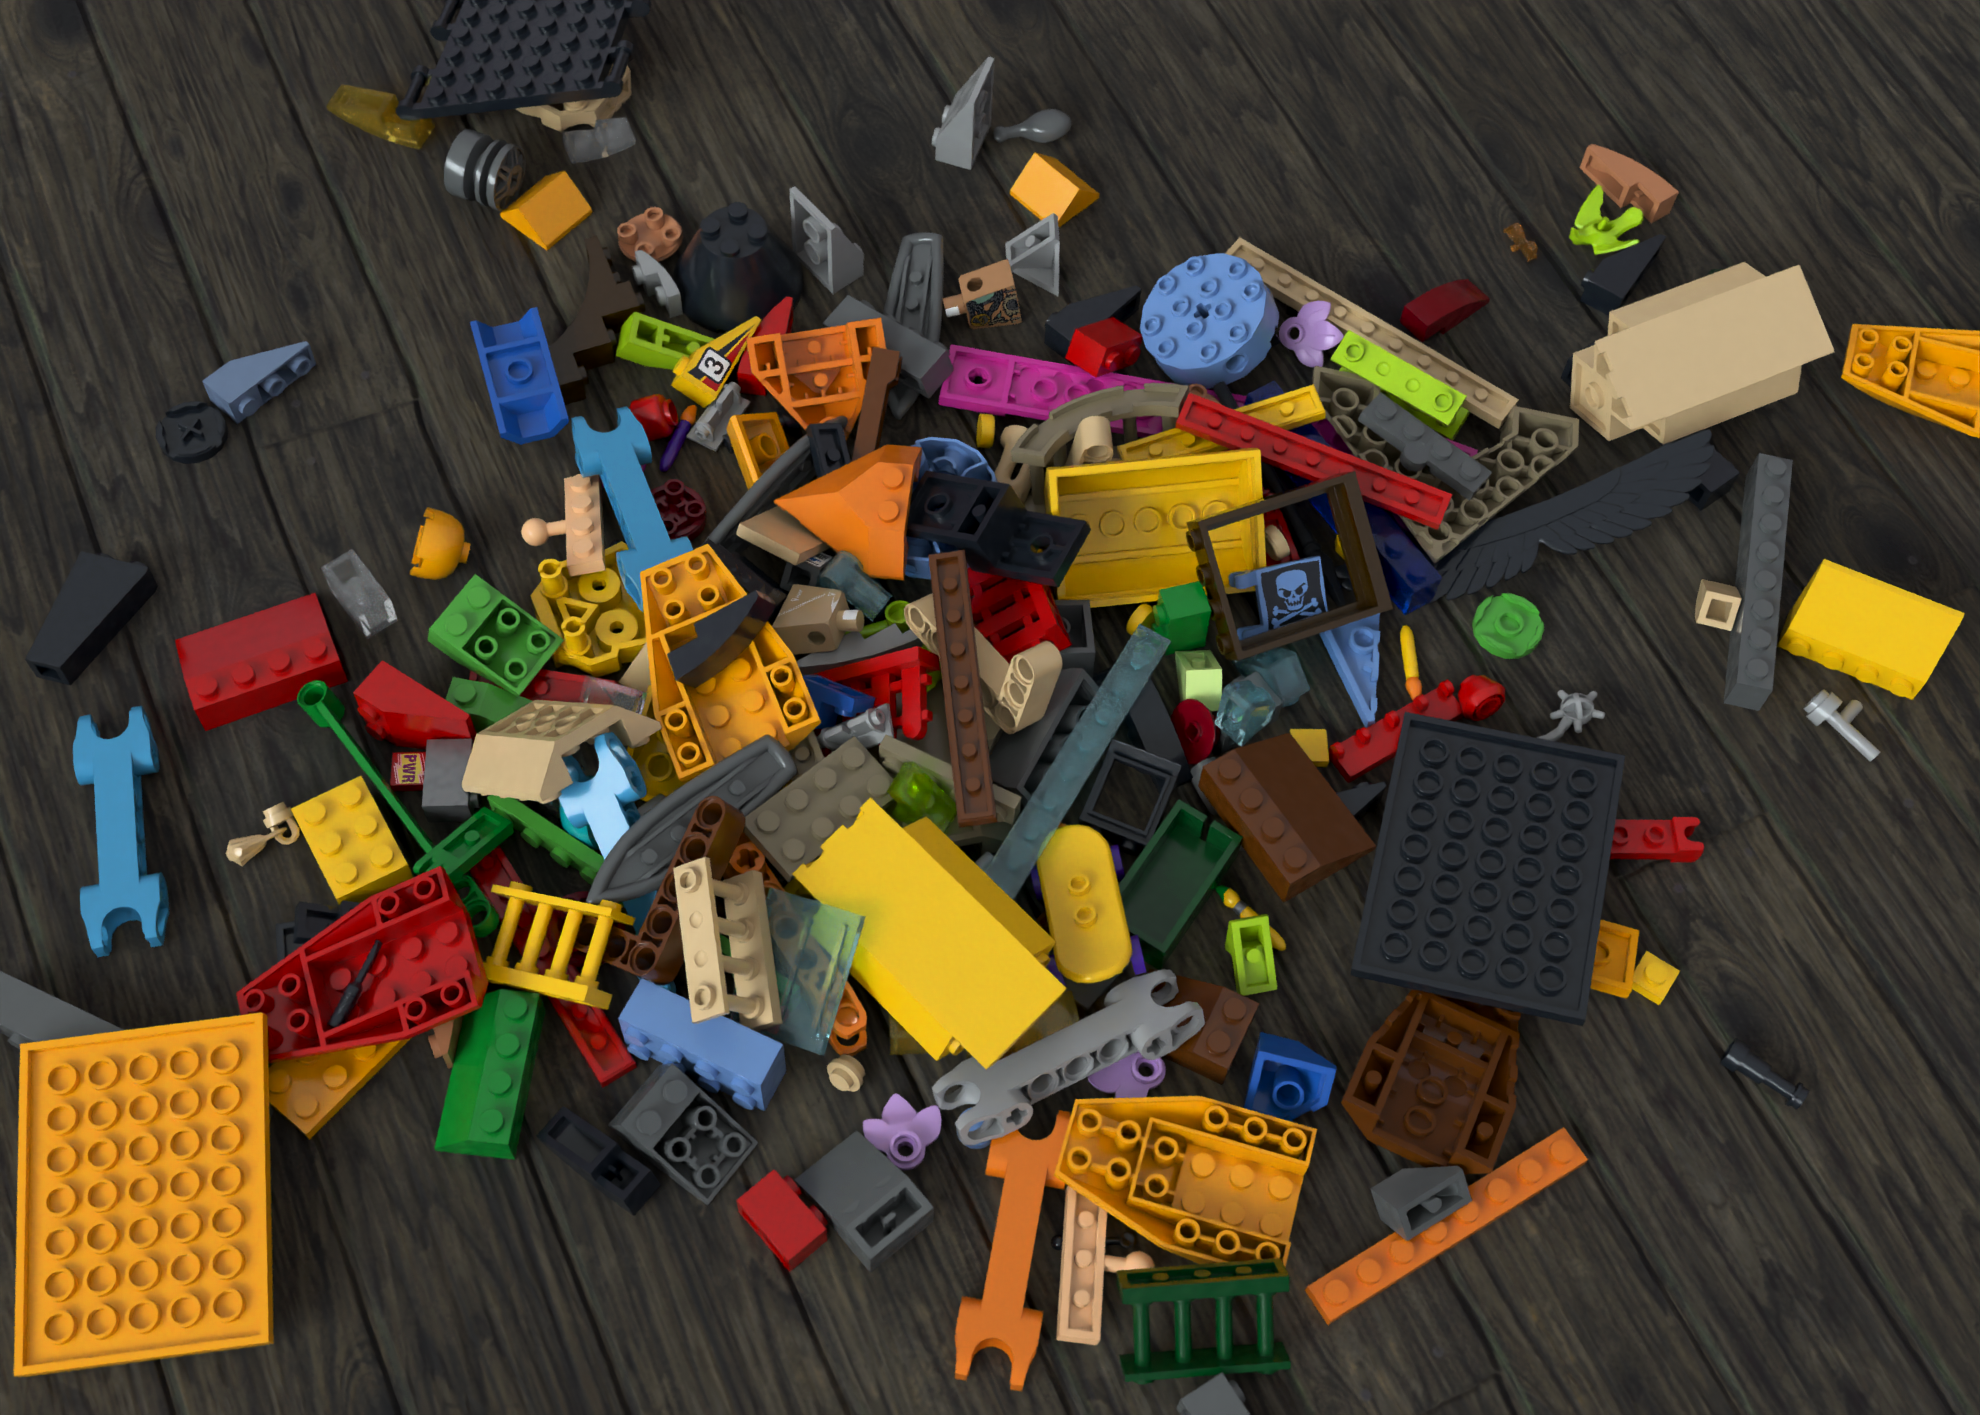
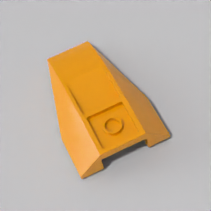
[1841,324,1980,438]
[640,544,821,781]

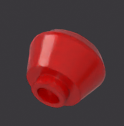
[1458,675,1505,721]

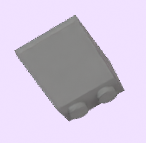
[932,57,995,170]
[789,186,864,294]

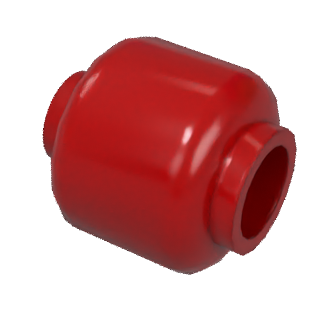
[629,394,678,442]

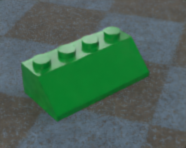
[434,989,545,1160]

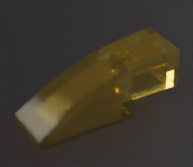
[326,84,435,150]

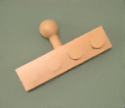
[521,474,606,577]
[1056,1184,1155,1345]

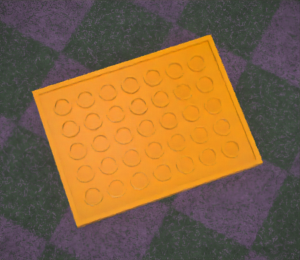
[14,1012,274,1377]

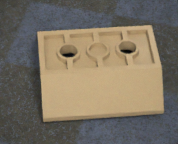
[461,700,662,804]

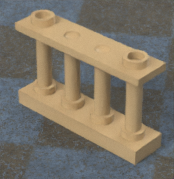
[673,857,782,1032]

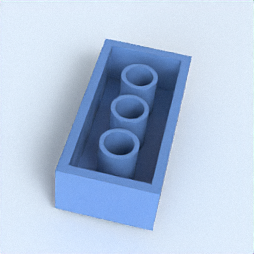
[618,978,787,1111]

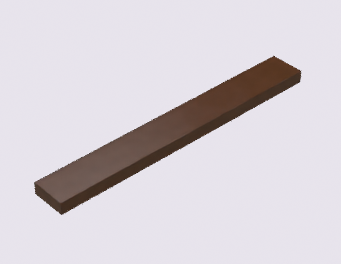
[928,550,997,828]

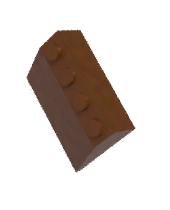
[1198,732,1376,903]

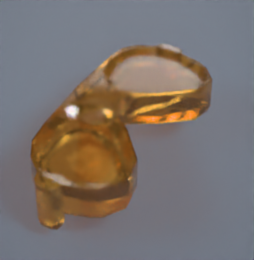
[1503,223,1537,262]

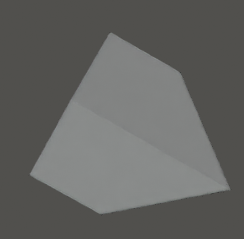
[1005,213,1060,297]

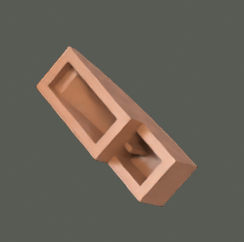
[1580,144,1679,223]

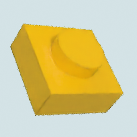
[1632,951,1680,1005]

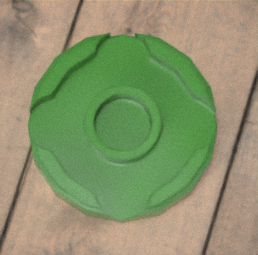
[1472,593,1545,659]

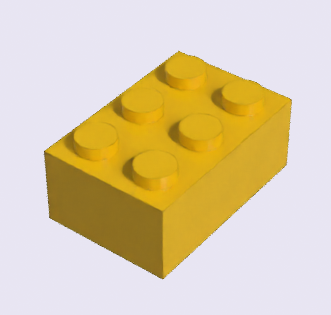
[291,776,413,905]

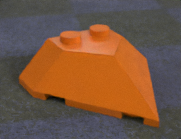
[746,318,886,441]
[773,444,922,580]

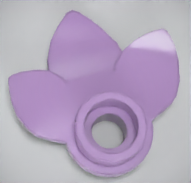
[1279,301,1344,367]
[1088,1051,1166,1098]
[863,1093,942,1170]

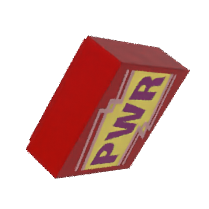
[390,752,426,791]

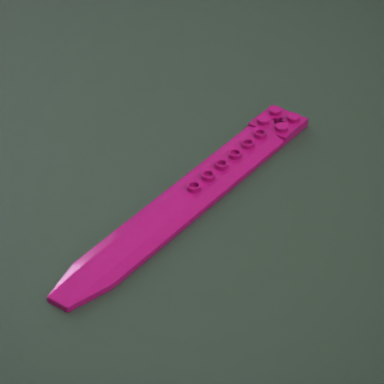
[939,344,1478,457]

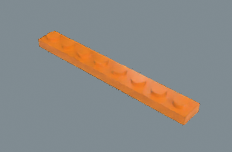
[1305,1127,1588,1325]

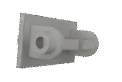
[686,382,751,452]
[817,703,894,752]

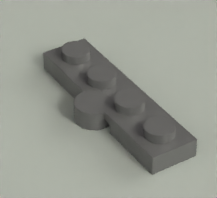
[1358,392,1492,501]

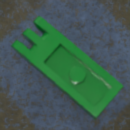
[413,807,514,883]

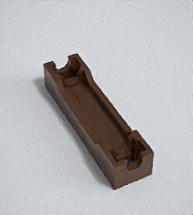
[851,347,903,462]

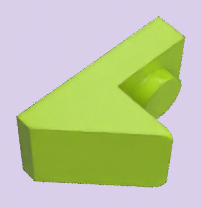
[1225,914,1278,996]

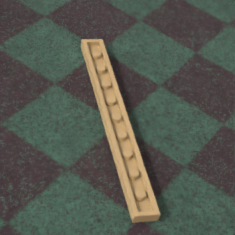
[1225,237,1519,429]

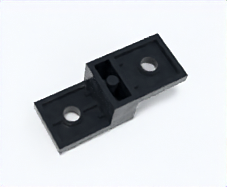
[906,470,1091,588]

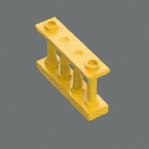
[483,881,635,1010]

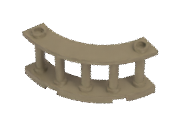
[1011,383,1189,514]

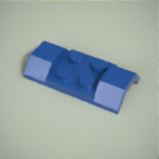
[470,307,569,445]

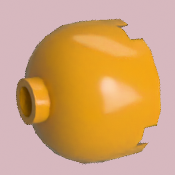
[410,507,471,580]

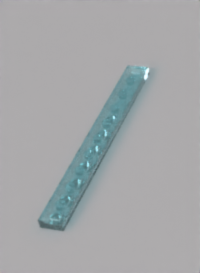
[985,623,1171,900]

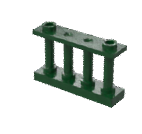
[1116,1258,1291,1384]

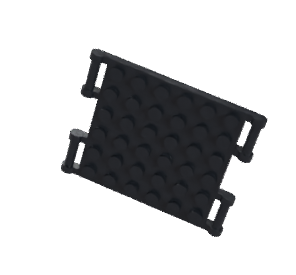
[396,0,652,121]

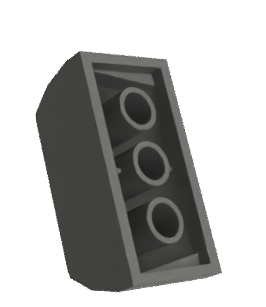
[990,668,1121,831]

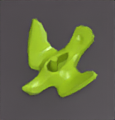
[1569,185,1644,255]

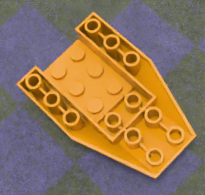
[1054,1096,1317,1267]

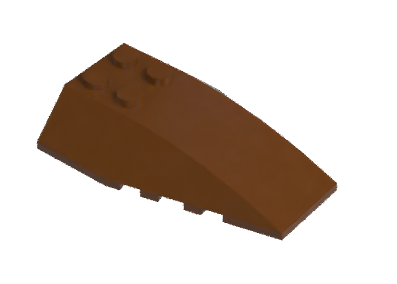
[1341,989,1521,1174]

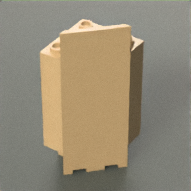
[1570,262,1835,445]

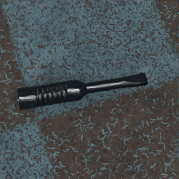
[327,940,383,1028]

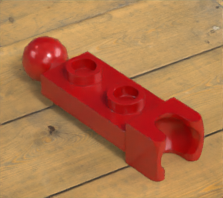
[1610,817,1704,862]

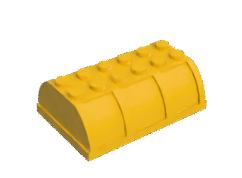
[1044,448,1266,608]

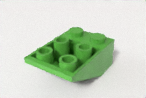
[427,574,564,697]

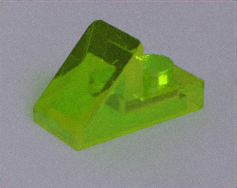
[886,761,957,834]

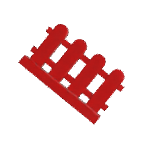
[967,567,1072,664]
[811,646,940,757]

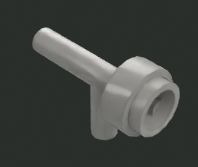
[1803,689,1880,762]

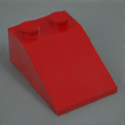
[353,660,476,749]

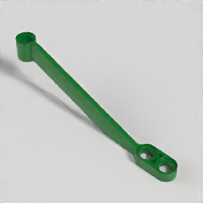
[297,680,499,938]

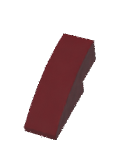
[1400,279,1490,342]

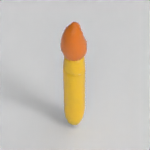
[1400,625,1422,701]

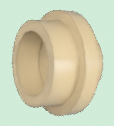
[827,1055,865,1092]

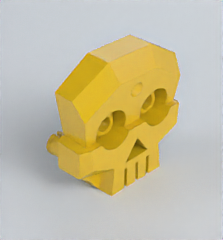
[530,541,647,678]

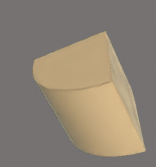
[1695,579,1742,631]

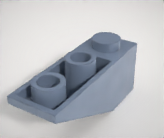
[202,341,316,424]

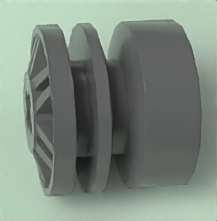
[444,129,526,211]

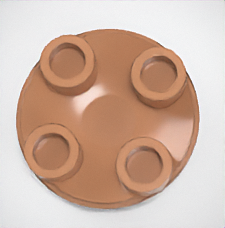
[617,207,683,262]

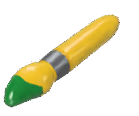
[1216,885,1286,951]

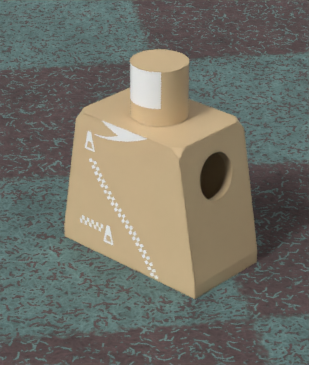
[772,584,864,655]

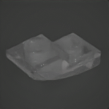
[562,117,636,164]

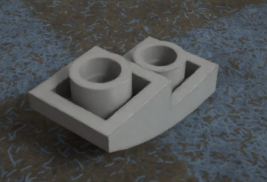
[632,250,683,318]

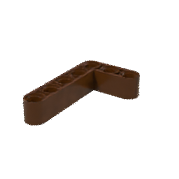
[574,796,745,986]

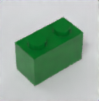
[1150,581,1211,656]

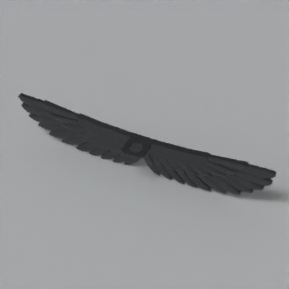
[1335,429,1715,606]

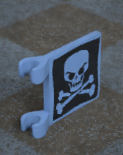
[1228,555,1328,640]

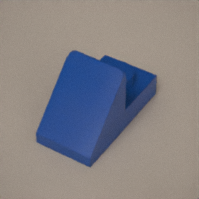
[802,674,875,729]

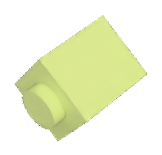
[1175,650,1222,714]

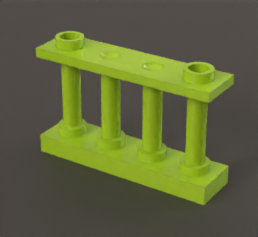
[1331,330,1470,441]

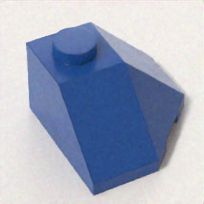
[1243,1032,1337,1122]

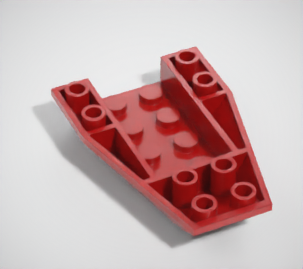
[236,866,488,1063]

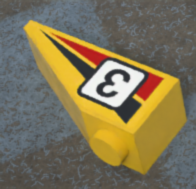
[671,316,761,408]

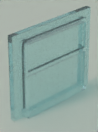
[730,887,865,1055]

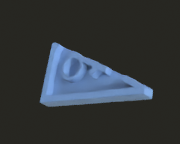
[1319,613,1380,728]

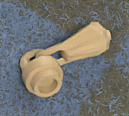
[226,801,299,866]

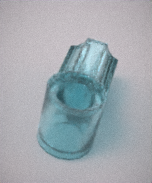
[817,551,892,621]

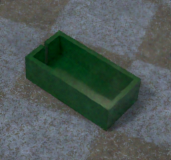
[1119,799,1243,970]

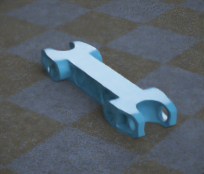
[571,407,693,612]
[73,706,169,957]
[558,732,685,994]

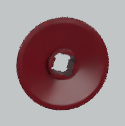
[1170,699,1220,764]

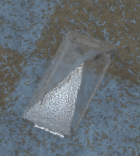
[577,675,647,715]

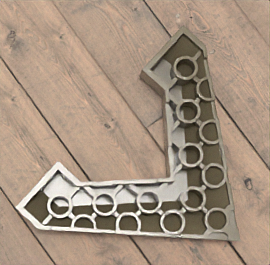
[1312,366,1579,564]

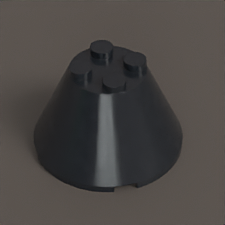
[672,202,804,333]

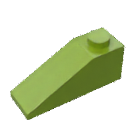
[616,311,714,370]

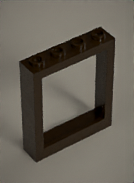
[1186,471,1393,661]

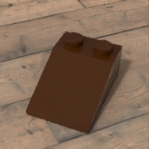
[1147,968,1259,1085]

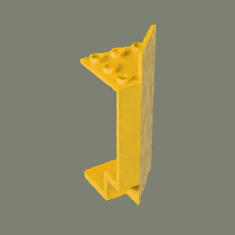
[792,797,1067,1069]

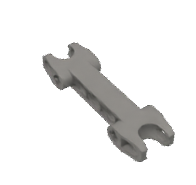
[932,969,1205,1145]

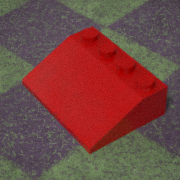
[175,593,348,731]

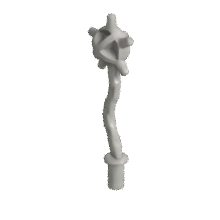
[1536,690,1605,741]

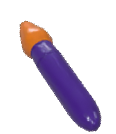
[659,405,697,472]

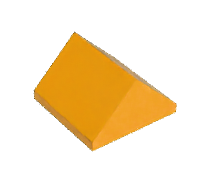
[1010,152,1100,227]
[500,171,592,251]
[726,412,789,490]

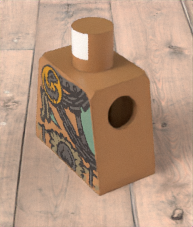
[943,259,1022,329]

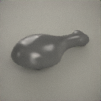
[994,109,1072,143]

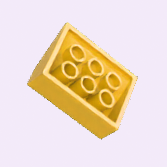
[1777,559,1965,700]

